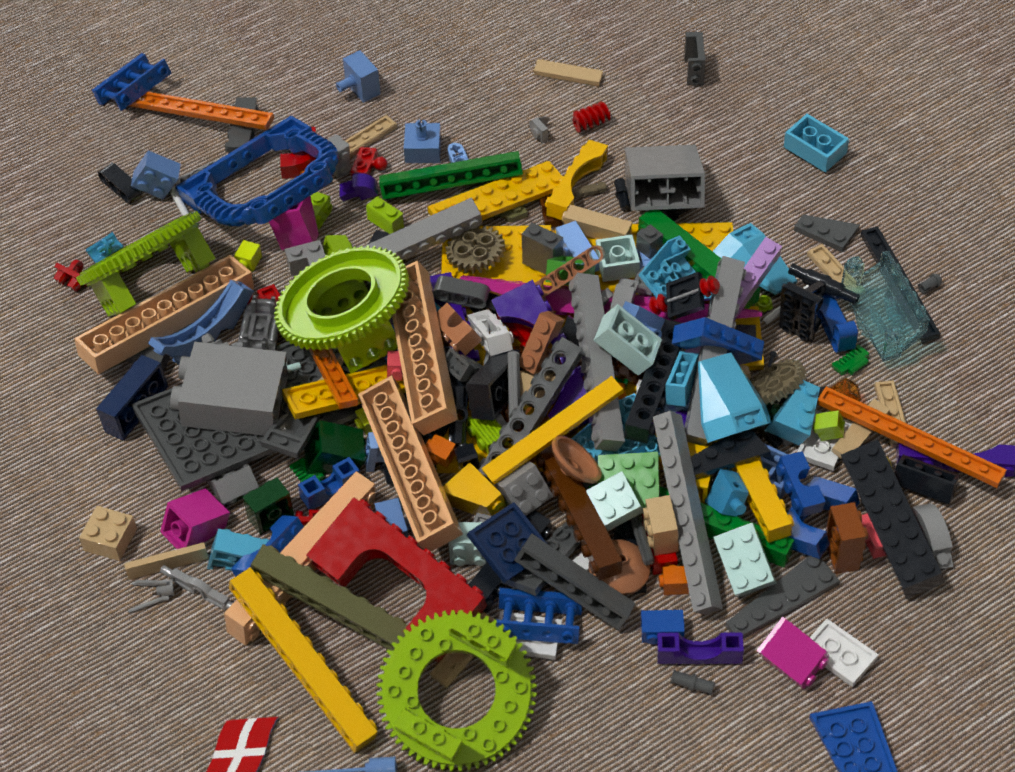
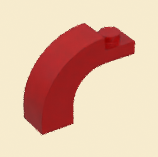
[280,127,320,179]

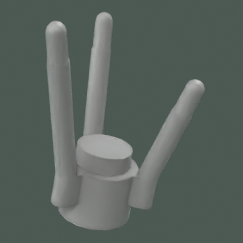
[128,579,174,613]

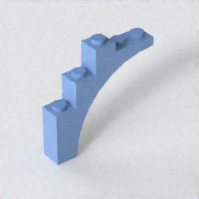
[148,280,254,364]

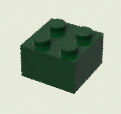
[243,477,294,535]

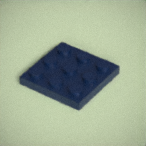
[466,502,546,584]

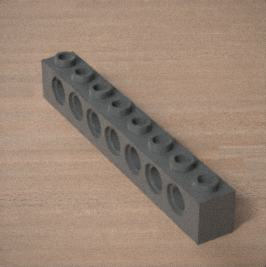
[478,337,584,481]

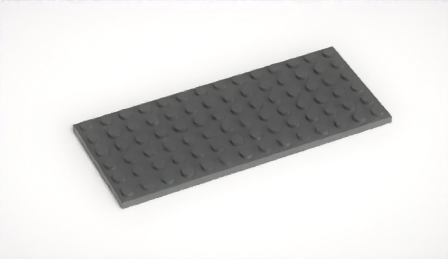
[132,341,407,491]

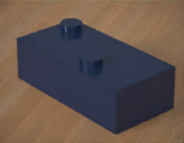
[96,355,168,441]

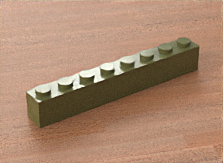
[250,544,407,651]

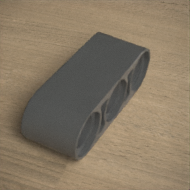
[433,276,490,309]

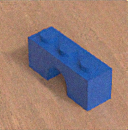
[776,451,826,518]
[298,457,360,510]

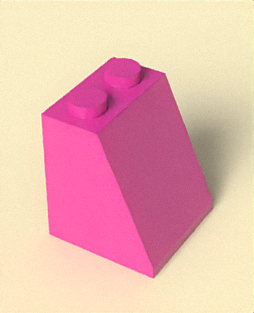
[269,196,319,250]
[160,488,230,549]
[757,617,829,689]

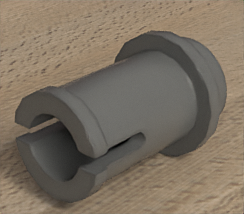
[918,274,942,294]

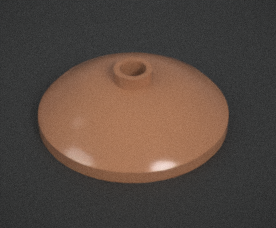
[552,436,602,483]
[588,539,650,595]

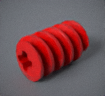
[572,101,611,133]

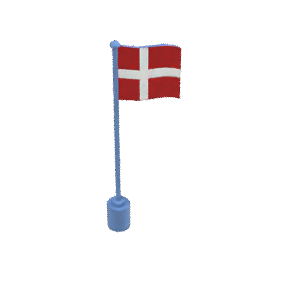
[206,717,397,772]

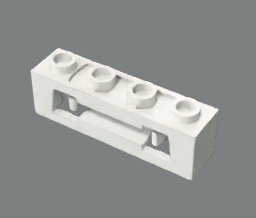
[467,309,514,356]

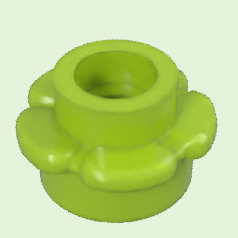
[754,295,773,312]

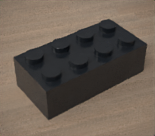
[466,349,523,420]

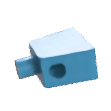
[705,469,748,516]

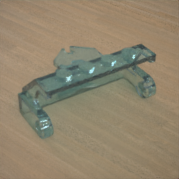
[841,250,930,362]

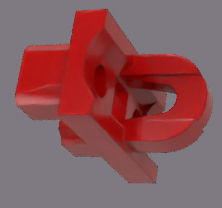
[53,259,87,292]

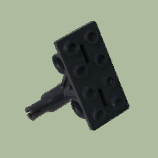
[779,263,860,343]

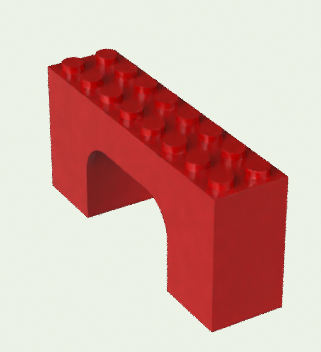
[306,497,487,664]

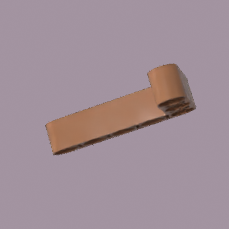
[535,245,605,329]

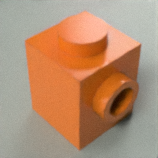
[426,434,456,468]
[659,565,689,595]

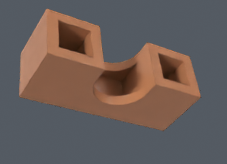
[437,303,482,355]
[519,311,565,374]

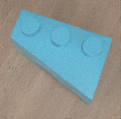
[764,380,820,445]
[207,529,269,571]

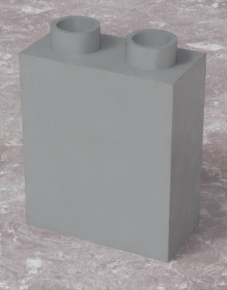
[625,145,705,211]
[170,342,288,436]

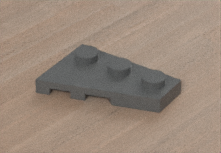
[794,214,860,252]

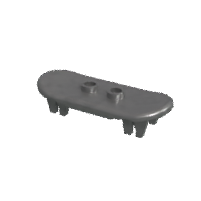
[237,295,279,351]

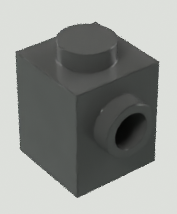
[636,224,663,259]

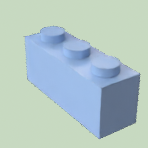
[556,221,599,272]

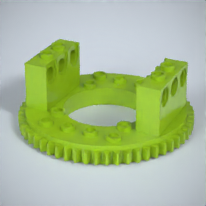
[76,211,216,317]
[274,245,410,374]
[376,610,537,772]

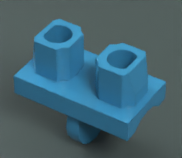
[85,232,123,264]

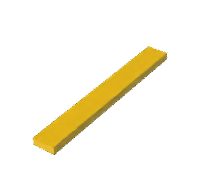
[482,376,624,485]

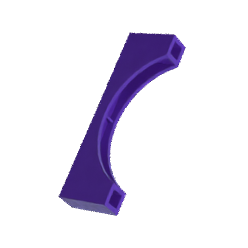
[491,280,589,433]

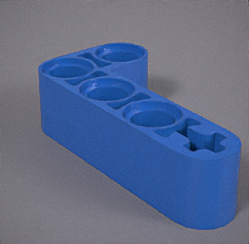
[816,294,858,353]

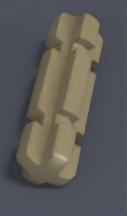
[572,181,607,199]

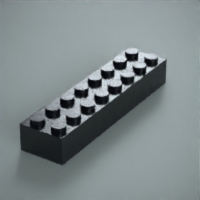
[841,439,945,599]

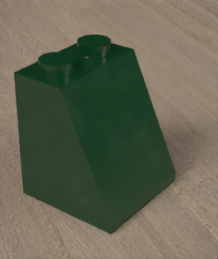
[304,420,367,474]

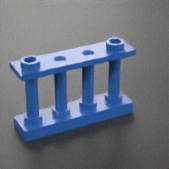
[92,53,172,111]
[495,588,582,644]

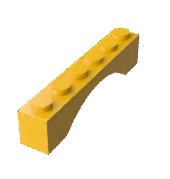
[545,140,608,220]

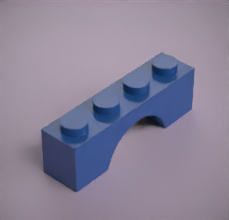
[231,515,304,577]

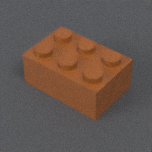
[826,502,868,574]

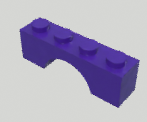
[657,633,744,664]

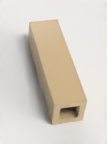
[562,205,632,239]

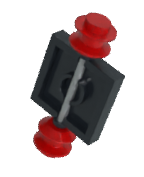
[649,272,720,321]

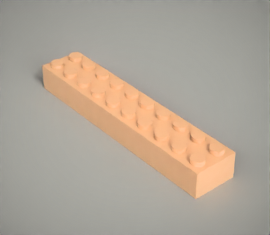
[74,255,254,374]
[392,260,458,435]
[358,375,463,552]
[224,471,376,646]

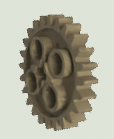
[446,226,506,274]
[750,359,807,405]

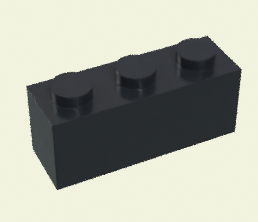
[894,455,960,504]

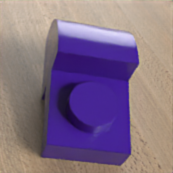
[340,173,378,201]

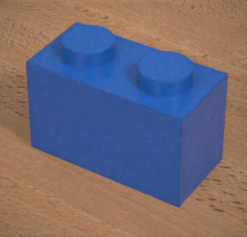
[641,610,685,644]

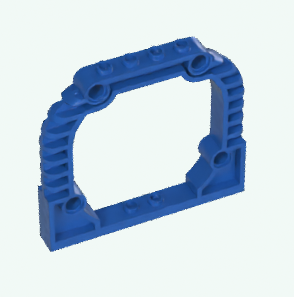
[175,116,339,227]

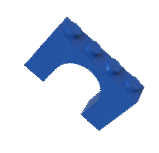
[672,317,764,365]
[786,476,860,559]

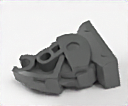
[445,347,482,382]

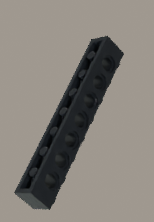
[624,319,685,444]

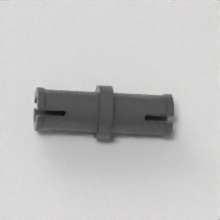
[670,670,715,695]

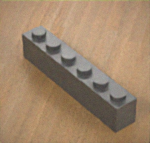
[514,534,635,630]

